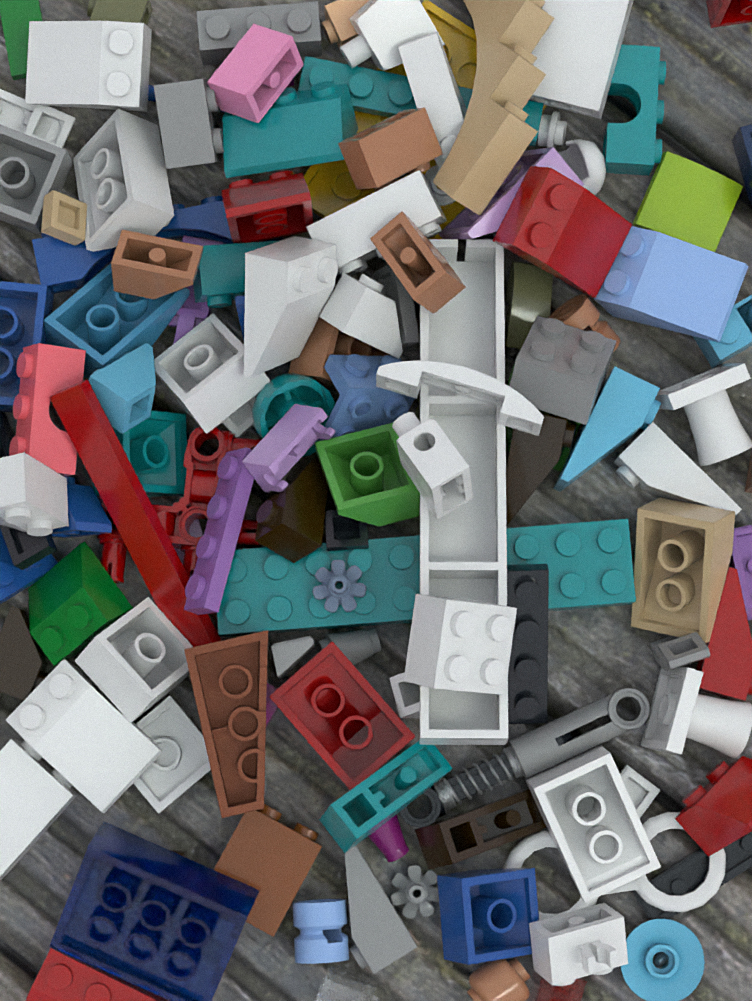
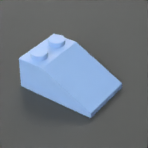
[594,226,748,342]

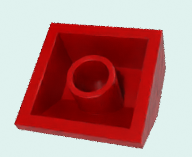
[675,756,752,857]

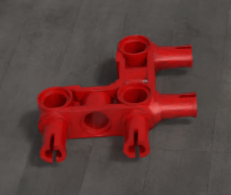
[98,427,261,584]

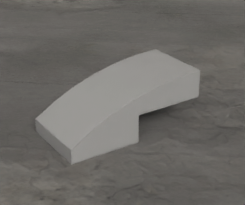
[650,632,711,671]

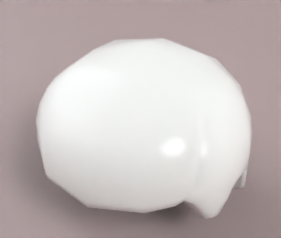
[558,139,606,195]

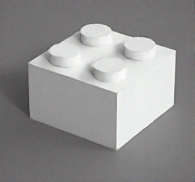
[154,313,270,434]
[404,594,517,695]
[75,597,193,723]

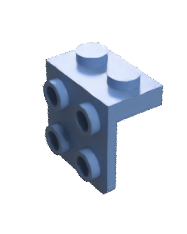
[318,354,415,441]

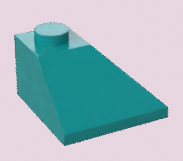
[93,410,187,497]

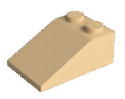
[631,498,735,643]

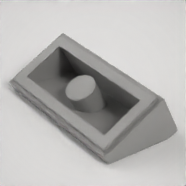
[271,636,316,679]

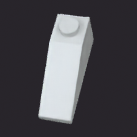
[398,32,467,170]
[614,422,742,515]

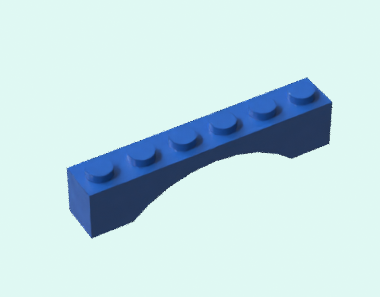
[32,196,283,294]

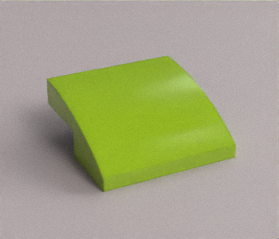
[632,151,743,252]

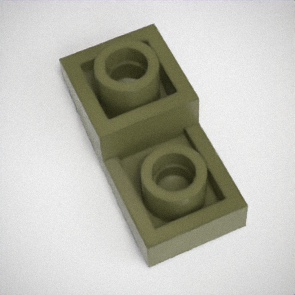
[505,261,553,349]

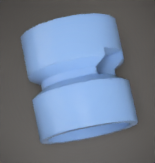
[292,899,349,964]

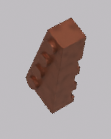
[184,630,268,818]

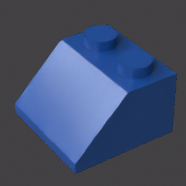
[437,867,539,965]

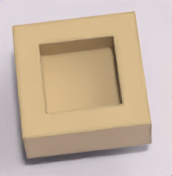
[41,190,87,246]

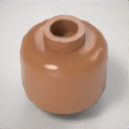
[467,957,530,1001]

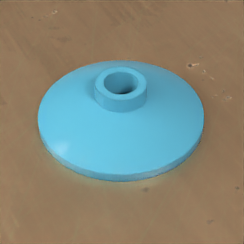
[620,918,705,1001]

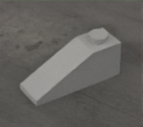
[345,845,417,974]

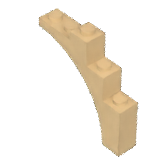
[433,0,555,215]

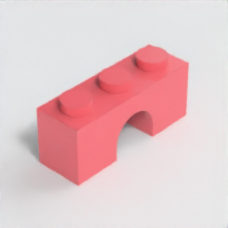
[9,343,86,477]

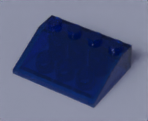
[49,821,260,1001]

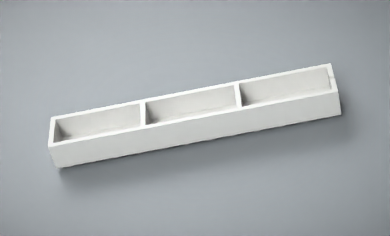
[420,239,508,745]

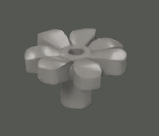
[390,865,439,919]

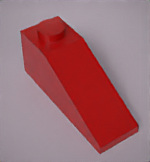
[696,567,752,701]

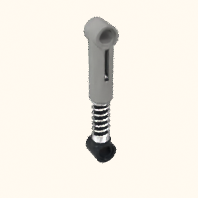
[400,688,650,828]

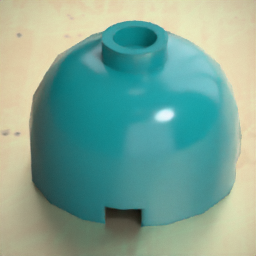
[252,373,336,457]

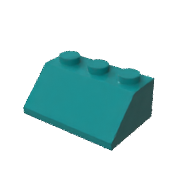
[222,81,358,178]

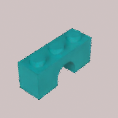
[602,44,666,176]

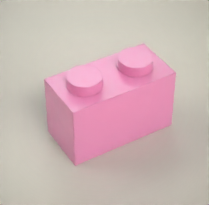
[207,24,304,123]

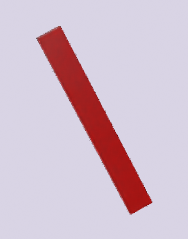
[49,379,221,647]

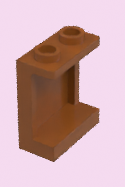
[199,804,323,937]

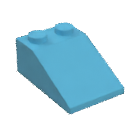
[553,366,661,492]

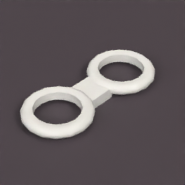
[503,812,726,920]

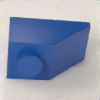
[51,477,112,538]

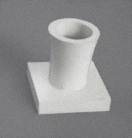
[655,363,752,466]
[640,667,752,758]

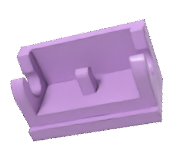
[242,404,336,493]

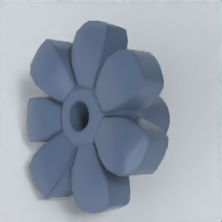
[312,560,366,613]

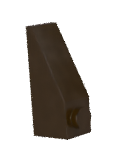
[506,410,576,527]
[255,452,328,563]
[415,789,547,870]

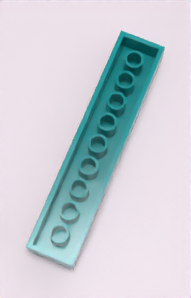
[217,519,636,637]

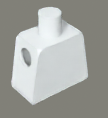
[339,0,445,71]
[392,412,474,520]

